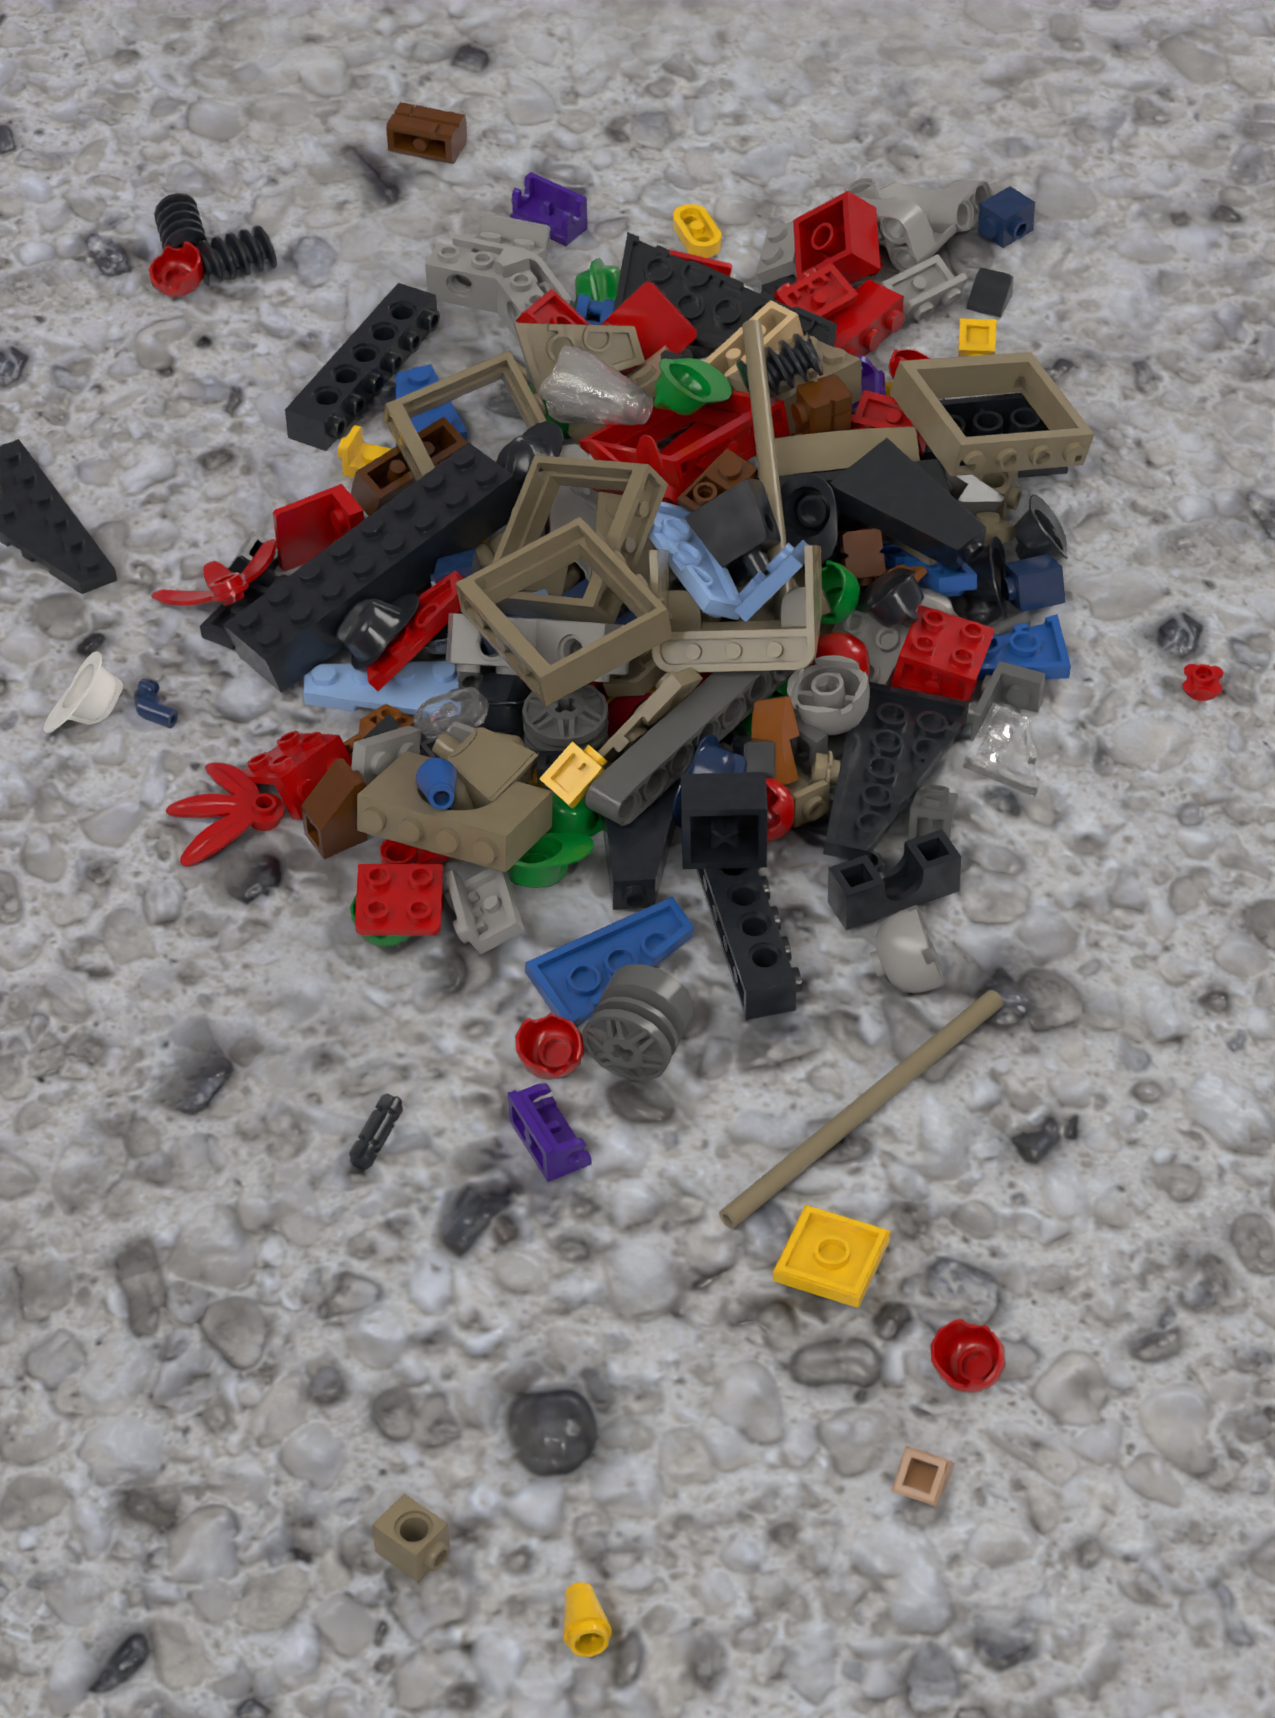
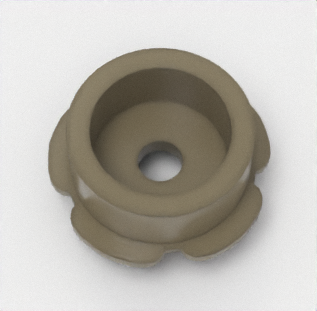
[810,751,840,785]

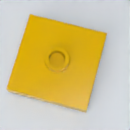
[773,1204,891,1308]

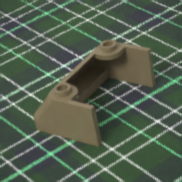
[649,545,822,673]

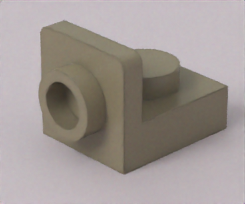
[784,771,830,828]

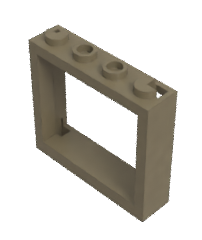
[384,350,546,527]
[890,352,1094,476]
[492,455,668,624]
[455,517,673,706]

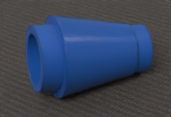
[416,758,457,810]

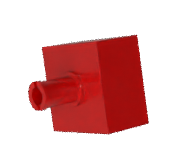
[793,191,883,285]

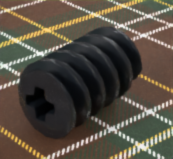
[154,193,207,250]
[197,225,277,286]
[736,333,824,396]

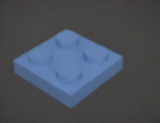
[734,540,808,622]

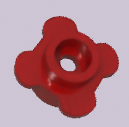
[1182,664,1224,701]

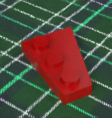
[366,570,464,692]

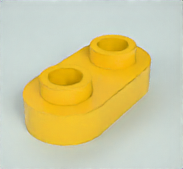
[673,204,722,258]

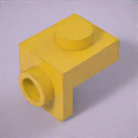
[958,318,997,357]

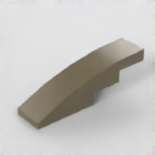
[775,427,920,476]

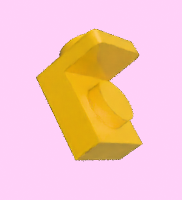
[338,425,391,478]
[540,742,607,808]

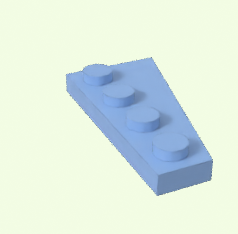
[648,502,742,620]
[304,661,465,722]

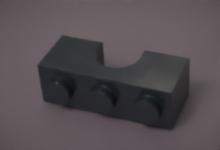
[827,829,962,930]

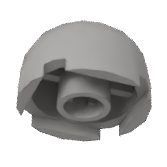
[787,656,870,735]
[870,905,945,993]

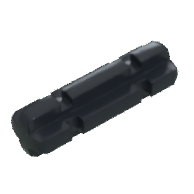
[349,1093,403,1170]

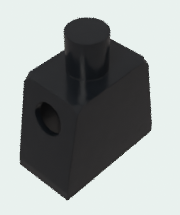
[685,478,781,579]

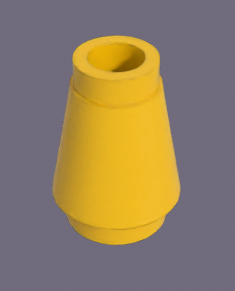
[563,1582,612,1657]

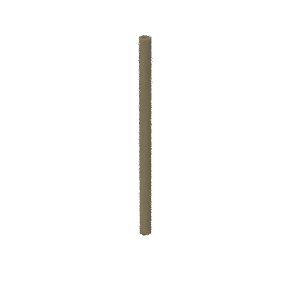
[742,320,792,620]
[719,990,1003,1229]

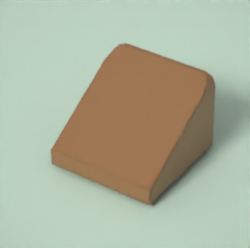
[891,1446,955,1507]

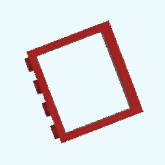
[579,390,790,495]

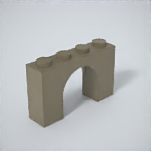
[357,751,553,873]

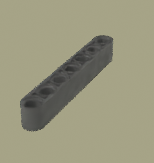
[586,670,794,826]

